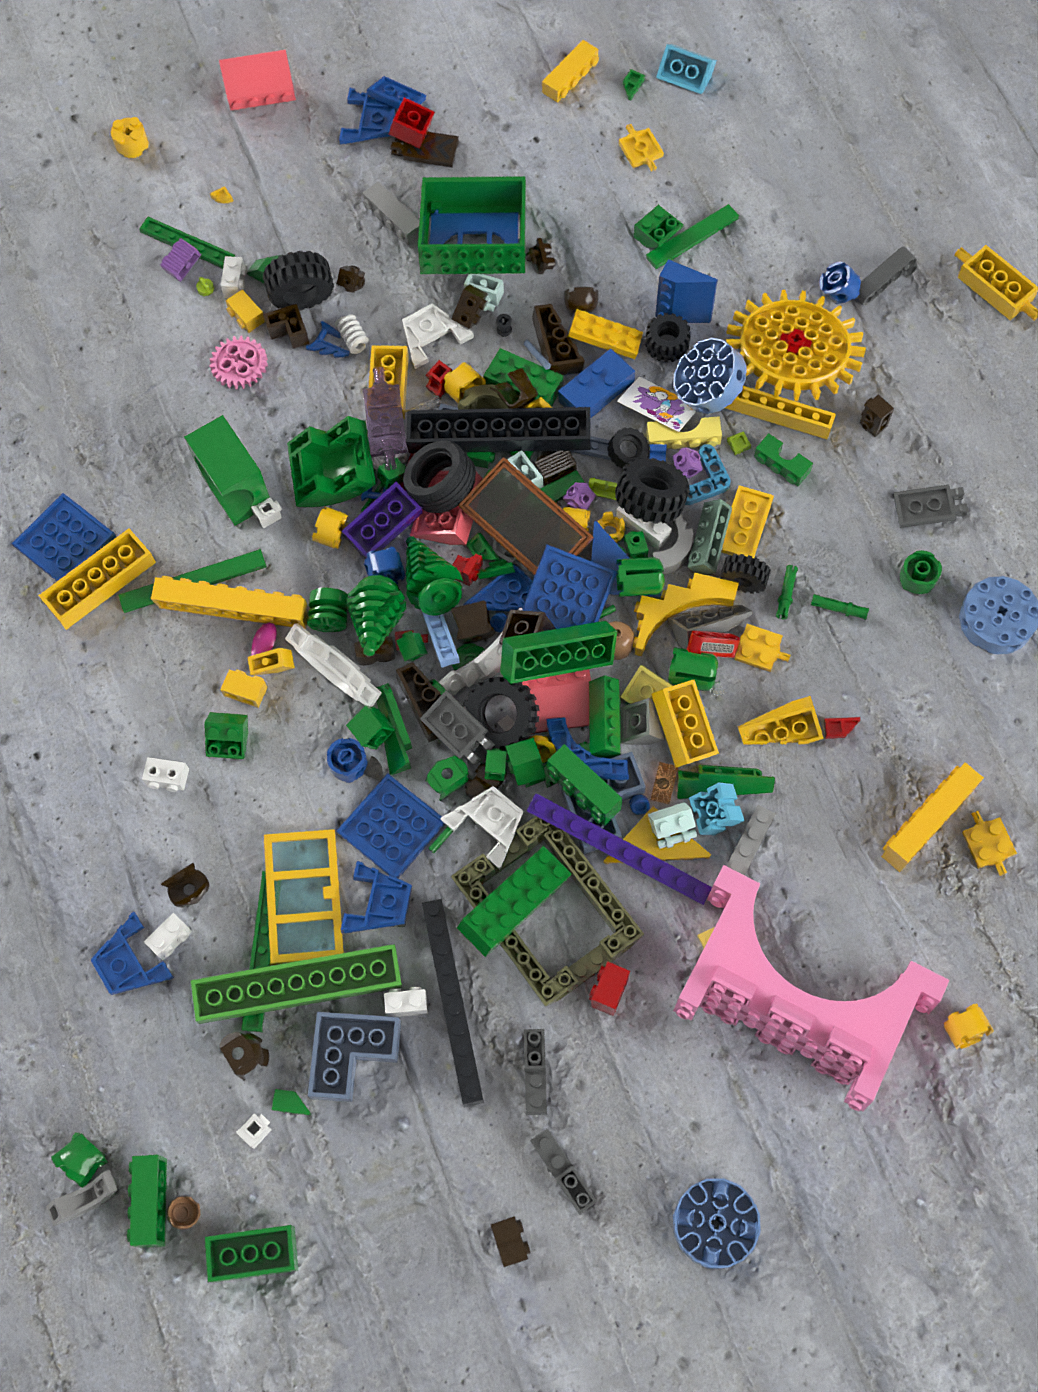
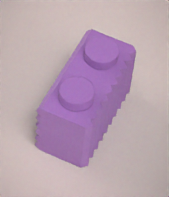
[160,238,201,282]

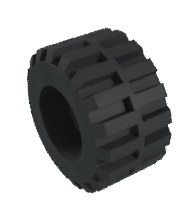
[645,313,691,363]

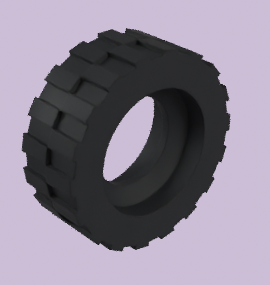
[607,427,650,469]

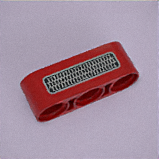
[687,631,740,658]

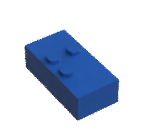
[558,348,635,418]

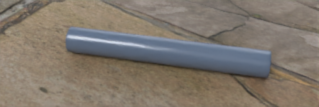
[523,340,551,370]

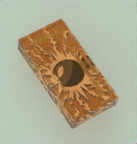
[650,762,678,804]

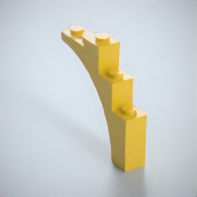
[633,573,739,657]

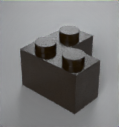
[263,304,310,349]

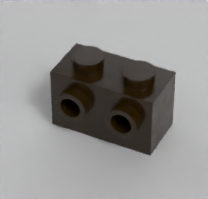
[451,284,488,329]
[859,394,894,437]

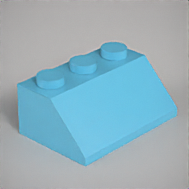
[656,44,717,94]

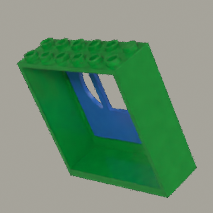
[418,176,526,274]

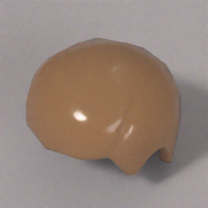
[167,1196,200,1230]

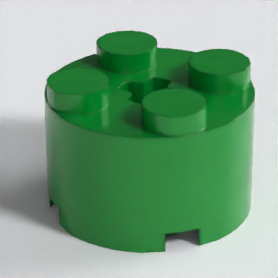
[900,550,942,594]

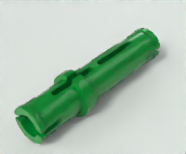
[776,565,798,620]
[811,594,869,620]

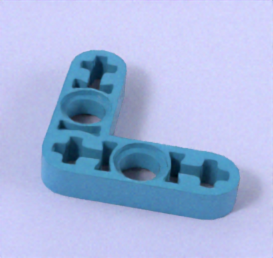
[685,444,731,505]

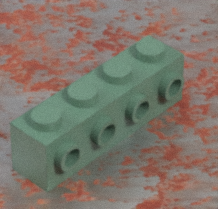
[687,499,732,575]

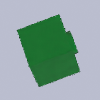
[346,705,396,749]
[505,737,546,786]

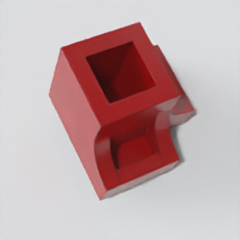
[425,360,453,399]
[452,554,483,587]

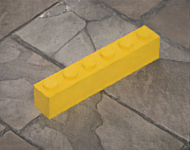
[725,386,836,440]

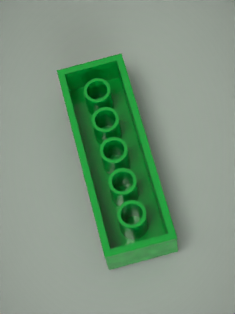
[500,621,617,684]
[457,846,572,957]

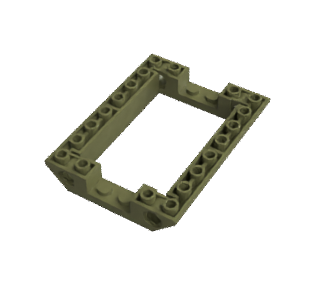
[451,816,644,1007]

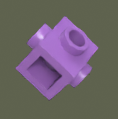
[672,448,703,479]
[563,482,596,509]

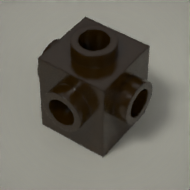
[336,265,365,293]

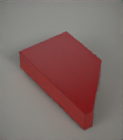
[824,717,861,739]

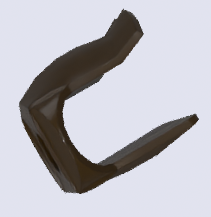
[490,368,538,409]
[451,601,496,644]
[161,863,209,908]
[219,1032,269,1081]

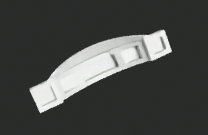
[439,608,522,696]
[285,623,382,707]

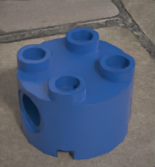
[819,262,861,304]
[364,547,406,585]
[327,738,368,783]

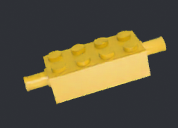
[954,245,1038,321]

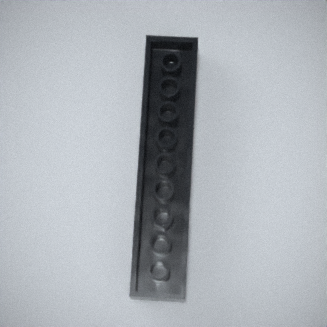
[406,407,591,453]

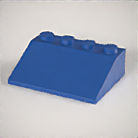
[655,259,718,323]

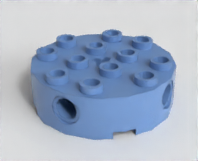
[673,338,747,414]
[959,576,1038,655]
[673,1178,761,1269]

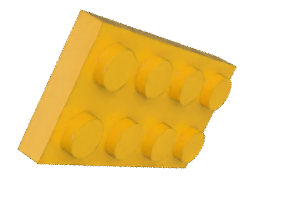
[568,309,643,359]
[721,485,774,558]

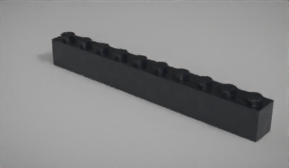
[422,899,484,1107]

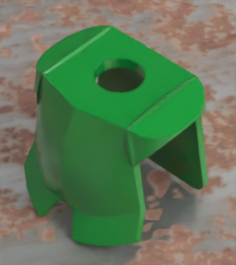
[425,756,469,801]
[51,1132,108,1188]

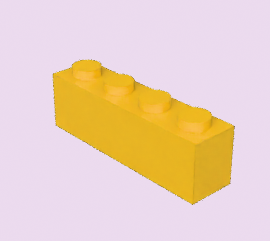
[542,40,599,103]

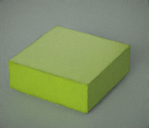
[727,431,752,455]

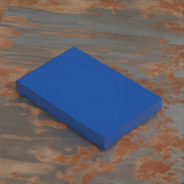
[366,76,426,109]

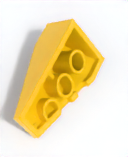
[738,696,824,745]

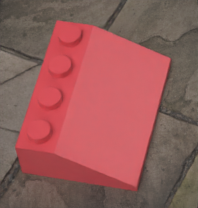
[219,50,296,110]
[410,471,483,545]
[522,669,591,734]

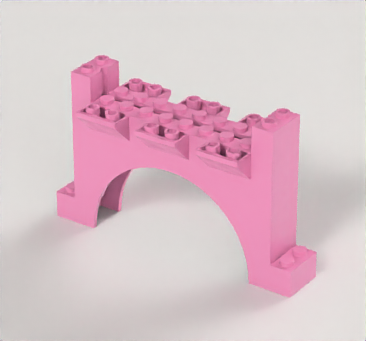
[673,865,949,1112]

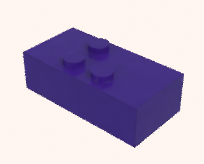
[342,482,422,559]

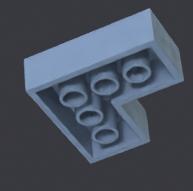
[558,752,646,854]
[308,1012,401,1102]

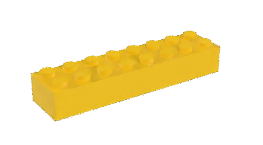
[151,576,310,629]

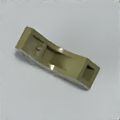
[457,385,520,410]

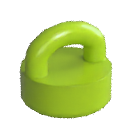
[196,277,214,296]

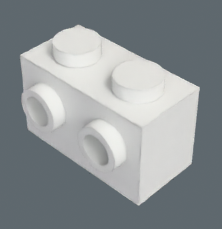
[221,256,247,298]
[142,757,189,792]
[144,913,192,960]
[384,987,428,1017]

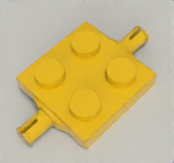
[619,124,664,171]
[734,624,791,672]
[962,811,1017,876]

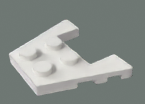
[402,304,474,369]
[440,786,524,870]

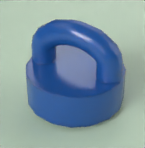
[490,613,508,633]
[629,795,650,815]

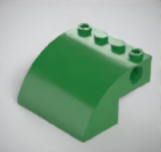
[287,416,376,508]

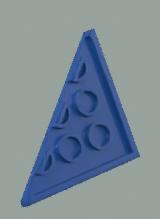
[591,521,662,598]
[463,564,532,612]

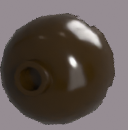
[564,287,599,314]

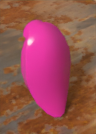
[251,622,277,656]

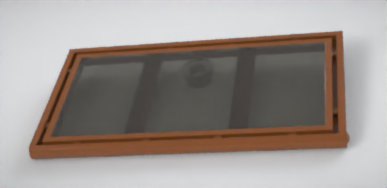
[458,457,594,575]

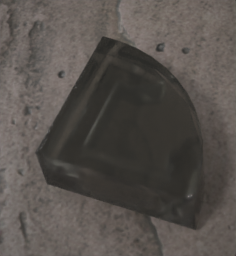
[363,756,383,781]

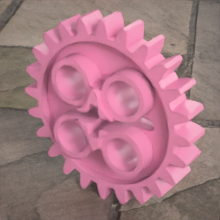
[210,336,268,390]

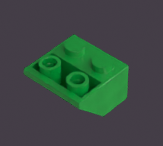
[634,204,684,248]
[204,712,248,759]

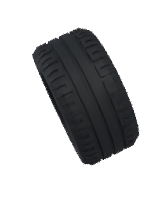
[403,441,476,513]

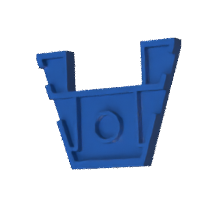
[339,87,397,145]
[341,861,412,934]
[91,912,174,995]

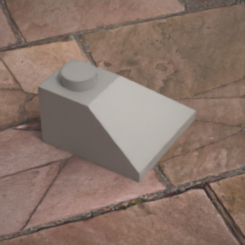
[621,698,665,745]

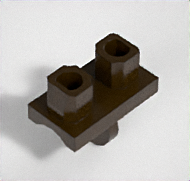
[526,238,556,274]

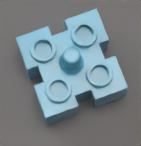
[689,783,744,835]

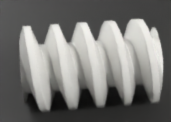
[335,315,369,354]

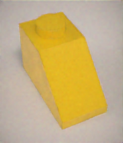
[247,648,295,676]

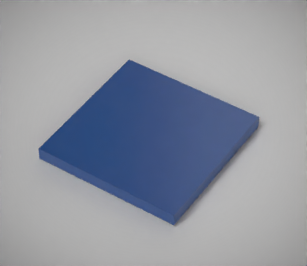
[12,493,116,581]
[522,545,617,629]
[336,773,445,878]

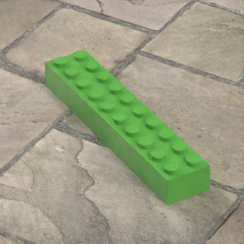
[191,944,402,1024]

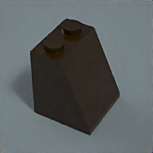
[499,610,556,645]

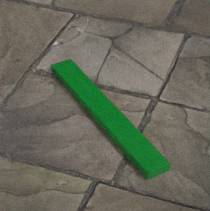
[118,549,267,613]
[241,871,282,1033]

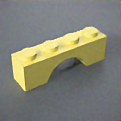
[646,416,722,450]

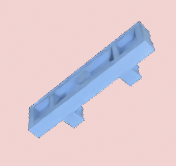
[422,612,460,668]

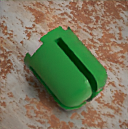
[616,557,665,597]
[668,647,718,691]

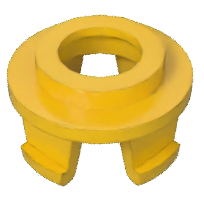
[597,511,625,543]

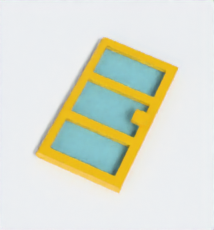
[264,829,344,965]

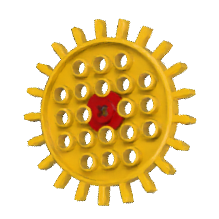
[726,289,866,401]

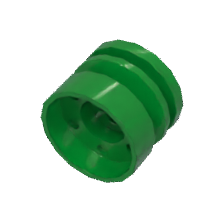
[307,587,349,633]

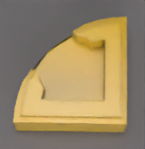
[210,186,233,204]

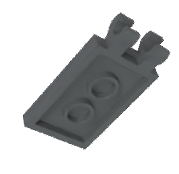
[893,484,968,528]
[420,691,495,765]

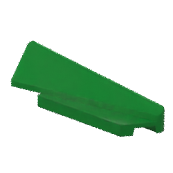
[376,683,412,775]
[677,765,775,799]

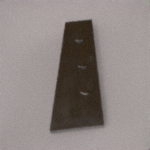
[532,304,585,375]
[396,662,441,743]

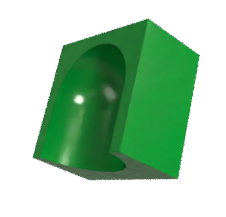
[184,415,270,526]

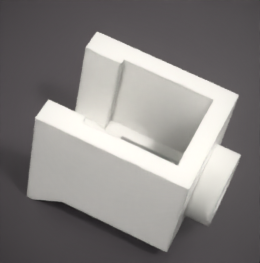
[251,497,282,529]
[236,1114,272,1149]

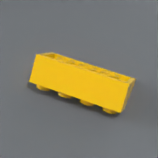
[651,680,719,767]

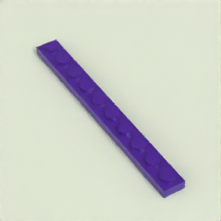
[526,793,712,905]

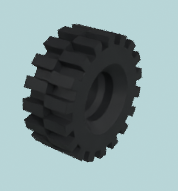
[720,554,771,594]

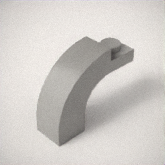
[652,515,693,576]
[46,1170,117,1226]

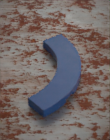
[546,717,629,780]

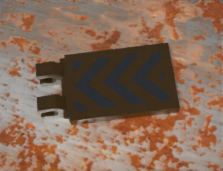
[390,132,459,168]

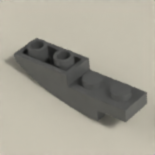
[524,1029,547,1115]
[530,1128,597,1214]

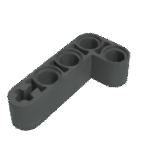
[857,246,917,306]

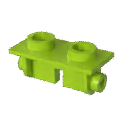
[588,477,617,501]

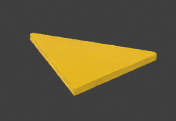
[603,806,711,864]

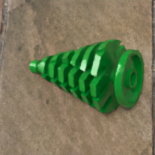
[406,536,463,616]
[346,575,406,657]

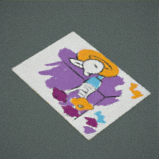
[617,377,696,432]

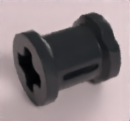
[496,314,512,337]

